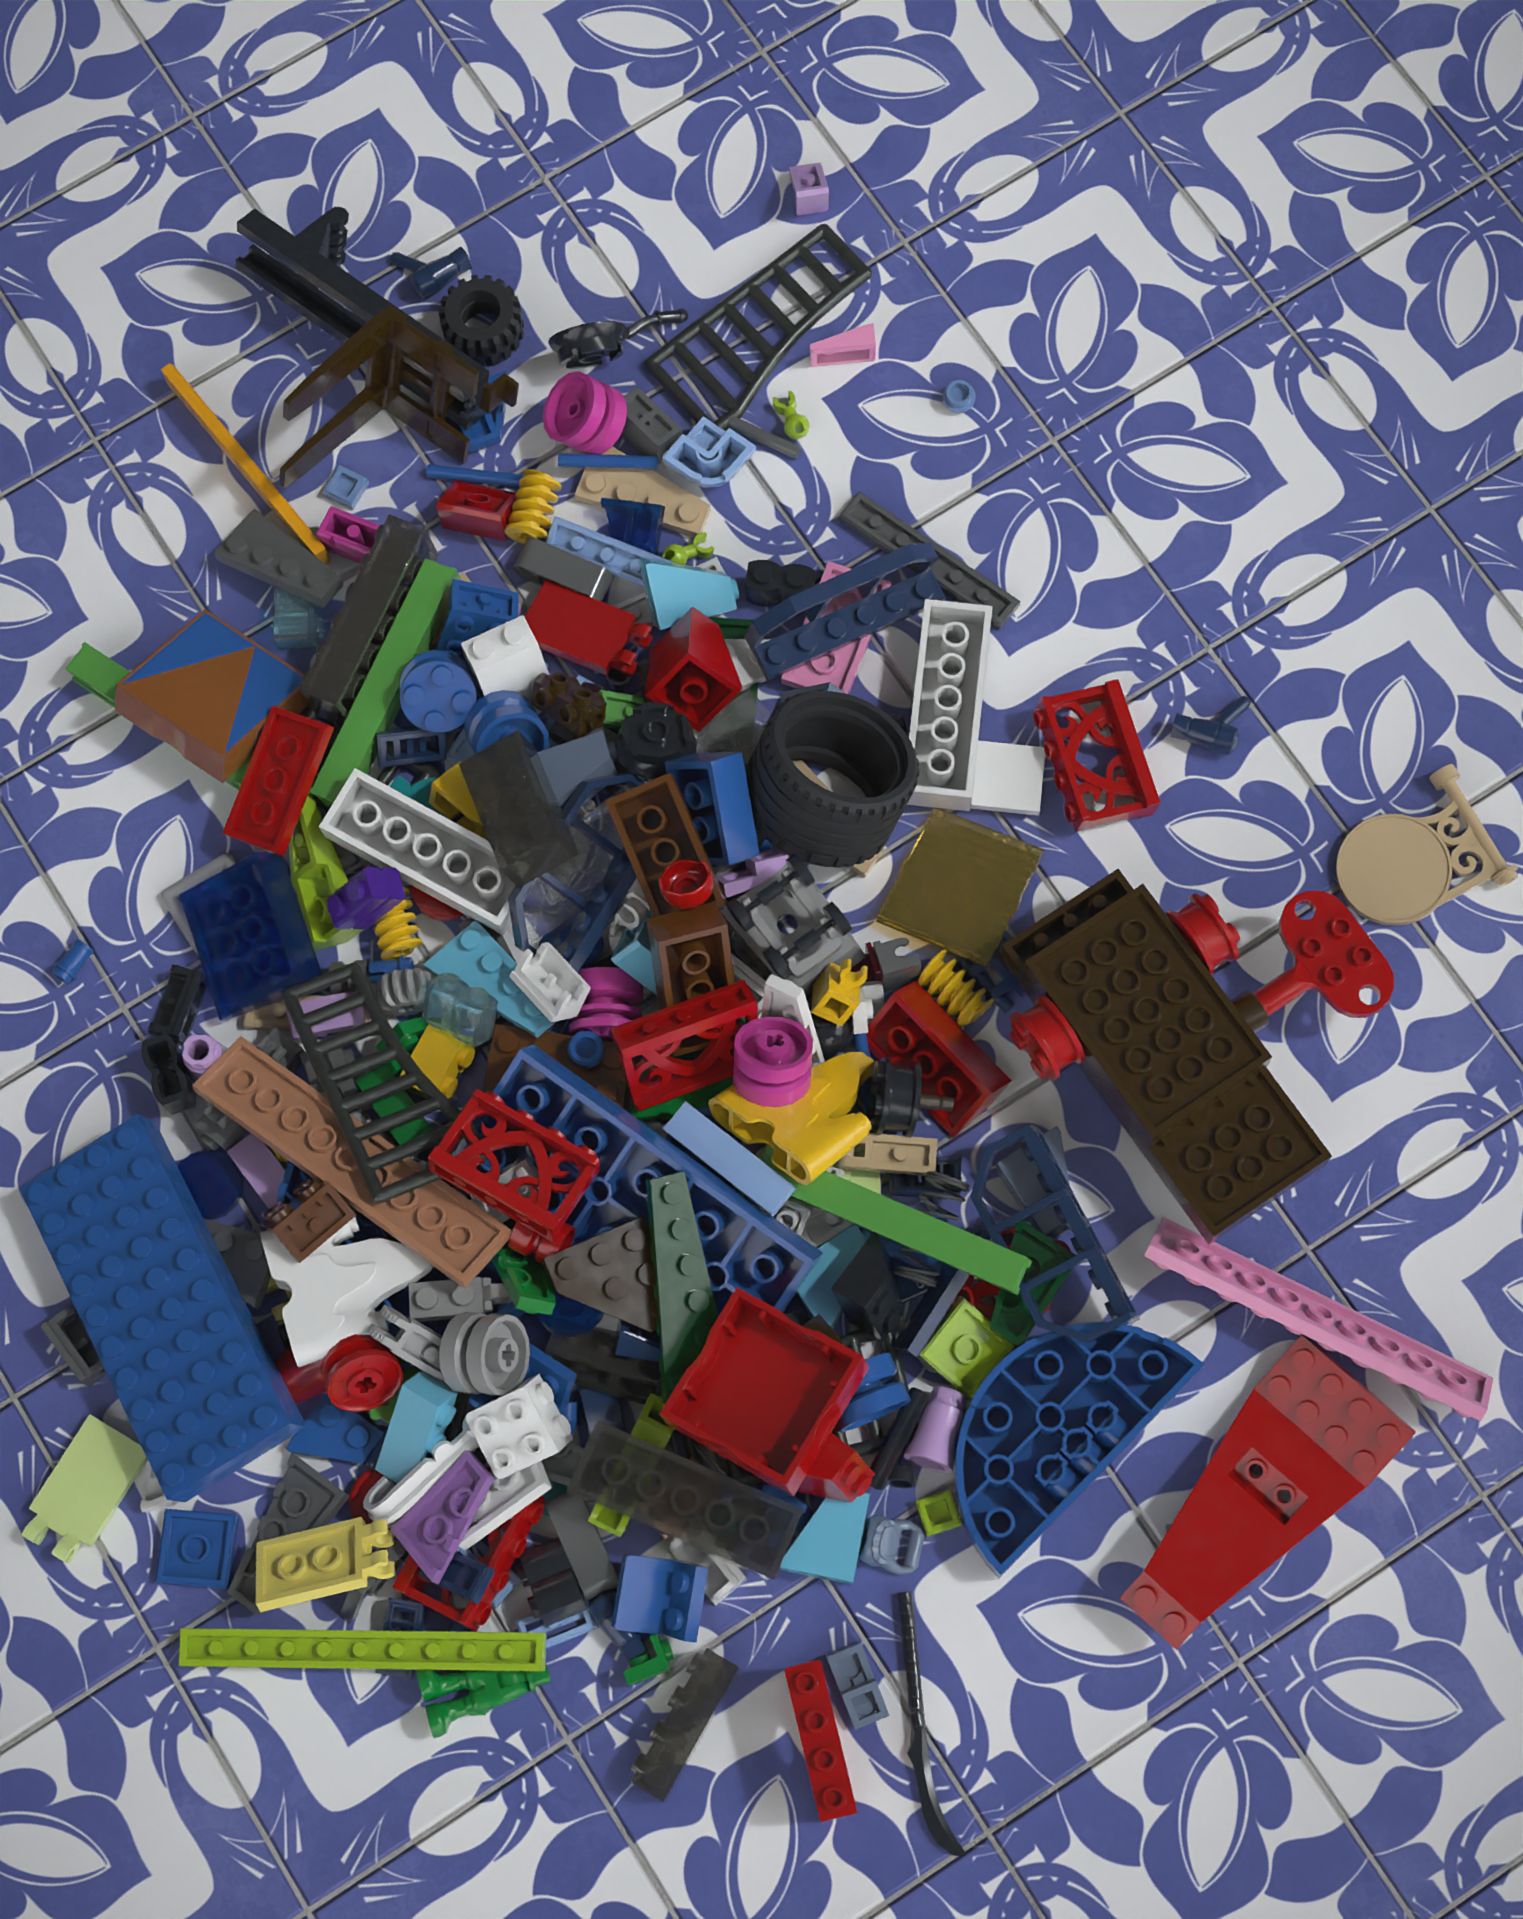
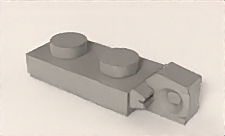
[408,1277,511,1322]

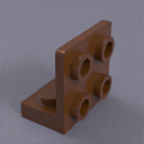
[261,1178,356,1263]

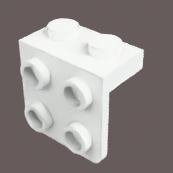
[466,1374,573,1479]

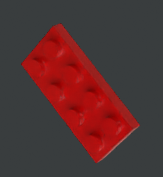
[222,705,334,856]

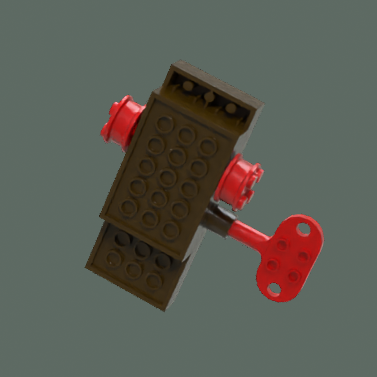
[1000,869,1395,1245]

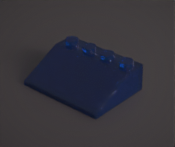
[179,851,322,1021]

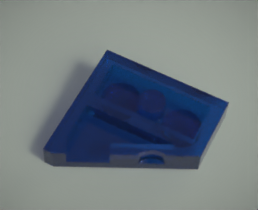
[600,497,665,556]

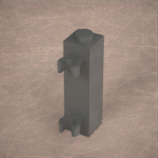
[194,1027,305,1153]

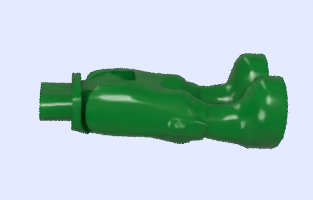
[416,1661,551,1739]

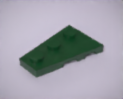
[989,1221,1076,1348]

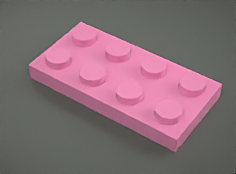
[781,561,891,694]

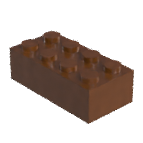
[605,773,727,917]
[646,902,740,1057]
[482,1024,636,1111]

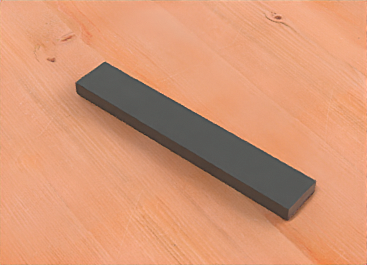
[839,491,1020,630]

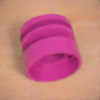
[569,967,643,1042]

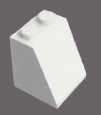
[461,615,549,714]

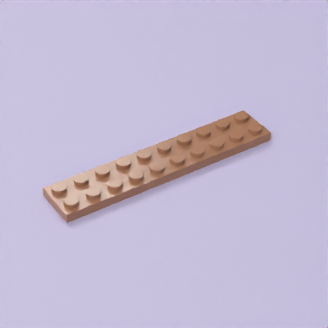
[192,1036,512,1289]

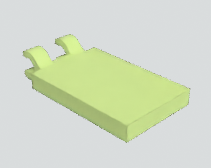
[21,1414,148,1564]

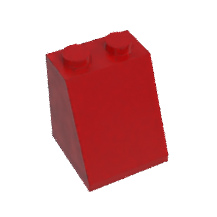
[645,607,742,732]
[764,1433,875,1503]

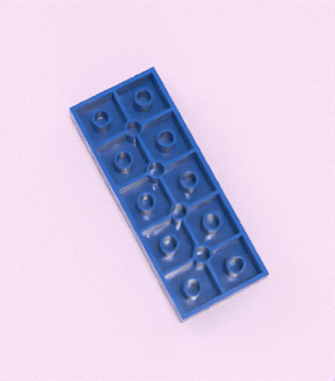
[452,1044,823,1317]
[19,1114,307,1502]

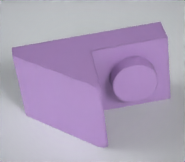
[789,162,829,216]

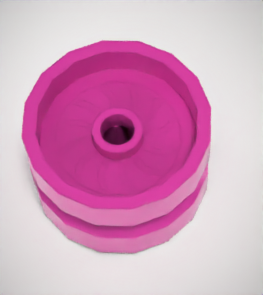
[543,371,627,454]
[733,1017,813,1107]

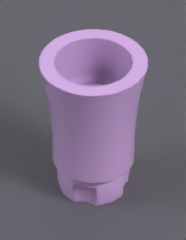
[182,1034,228,1083]
[903,1386,966,1473]

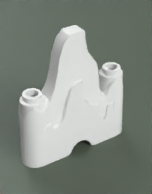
[260,1210,433,1367]

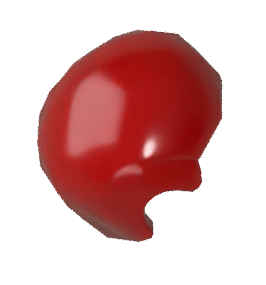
[659,859,714,909]

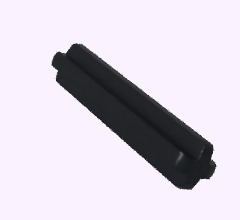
[870,1387,929,1491]

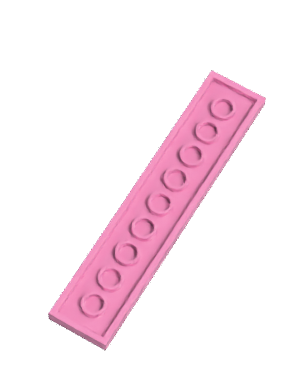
[1144,1217,1493,1421]

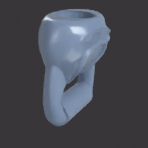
[860,1515,925,1575]

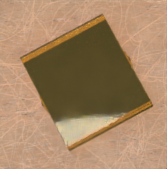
[876,808,1044,966]

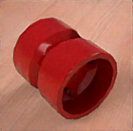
[508,1222,576,1264]

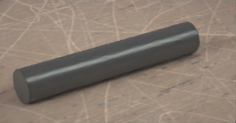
[728,417,801,459]

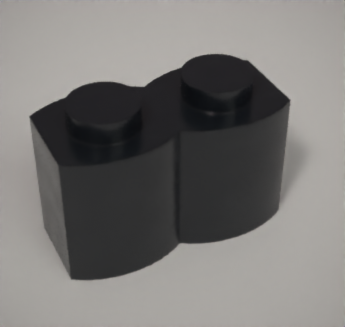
[745,560,815,607]
[141,1033,196,1115]
[516,1537,588,1627]

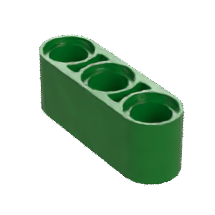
[355,1064,433,1145]

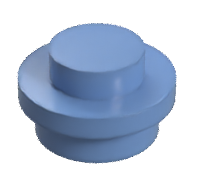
[943,380,976,413]

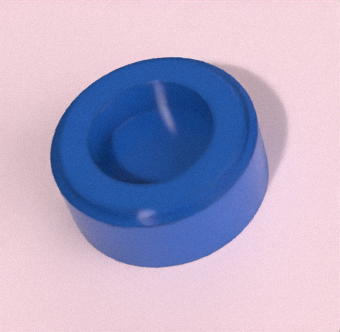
[568,1031,605,1068]

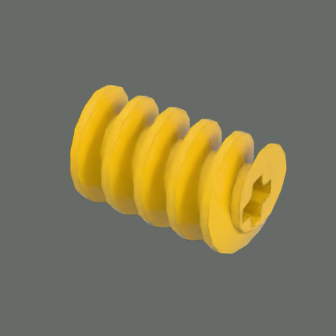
[505,469,562,544]
[374,887,423,960]
[918,949,995,1027]

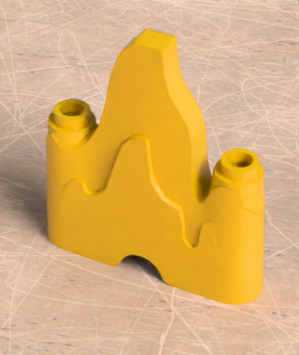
[709,1052,875,1185]

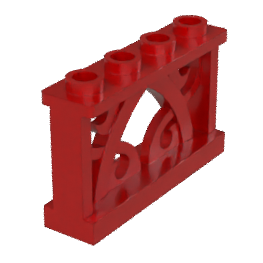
[1033,679,1161,832]
[610,980,759,1111]
[428,1089,600,1242]
[392,1467,546,1632]
[785,1660,857,1823]

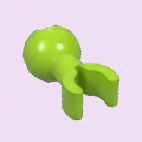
[772,391,810,440]
[661,532,714,565]

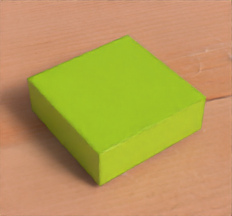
[915,1490,962,1537]

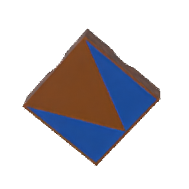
[115,609,311,783]

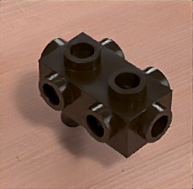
[530,672,607,740]

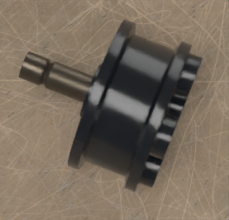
[867,1057,954,1138]

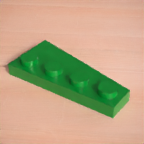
[492,1218,556,1315]

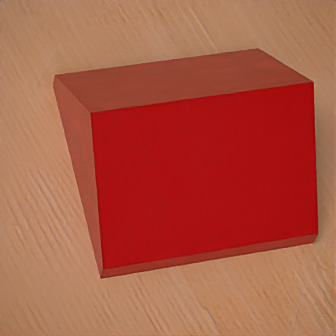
[437,481,517,541]

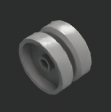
[439,1312,530,1396]

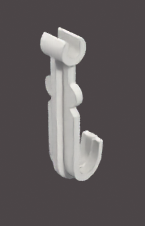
[363,1418,479,1528]

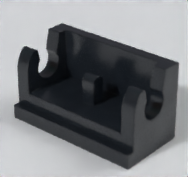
[148,964,209,1044]

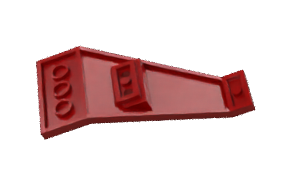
[1120,1334,1416,1650]

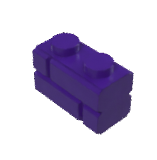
[327,867,406,930]

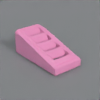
[810,324,876,367]

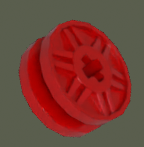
[320,1334,403,1412]

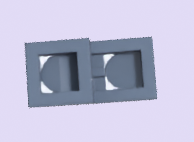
[826,1641,890,1730]

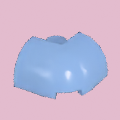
[662,416,756,488]

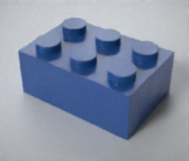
[664,752,760,865]

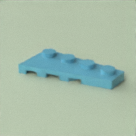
[423,920,557,1038]

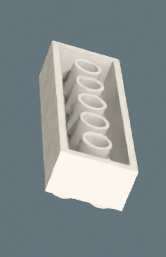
[907,599,993,811]
[319,768,538,935]

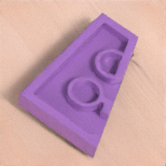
[390,1450,495,1584]

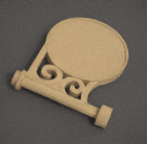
[1335,764,1518,926]

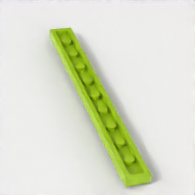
[179,1628,546,1671]

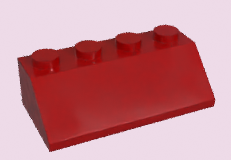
[865,981,1012,1138]

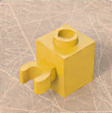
[811,958,868,1027]

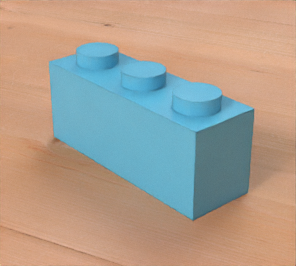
[375,1370,458,1484]

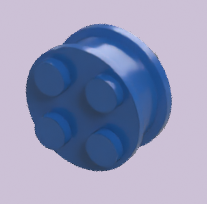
[399,650,476,733]

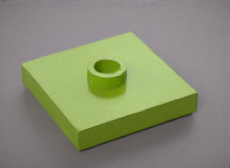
[919,1297,1014,1401]

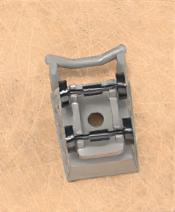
[713,829,866,996]

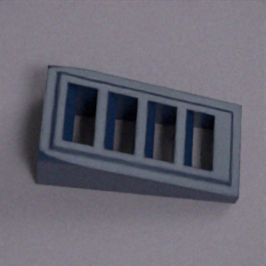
[376,725,446,768]
[889,1157,962,1197]
[615,1319,661,1362]
[375,1597,428,1680]

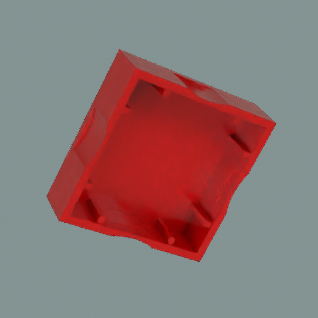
[660,1287,869,1497]

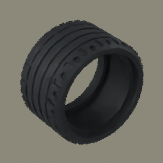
[745,691,920,868]

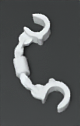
[608,897,650,993]

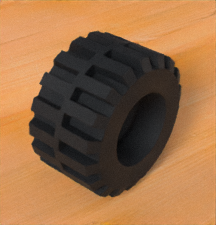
[439,275,524,367]

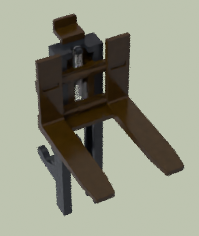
[235,206,519,488]

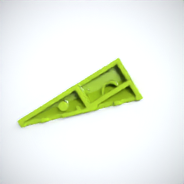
[289,791,364,955]

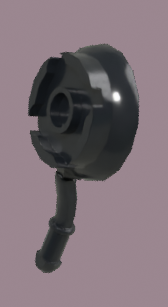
[548,309,689,369]
[615,659,697,779]

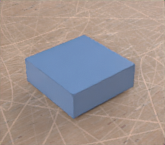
[323,465,369,510]

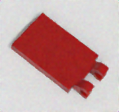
[525,580,653,676]

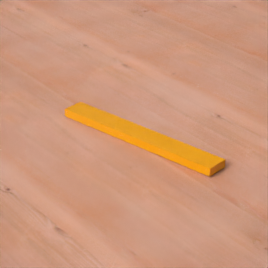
[161,363,330,565]

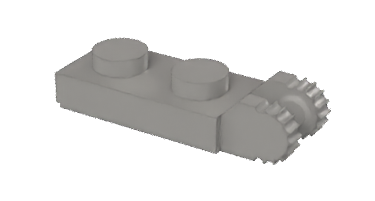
[367,1305,447,1384]

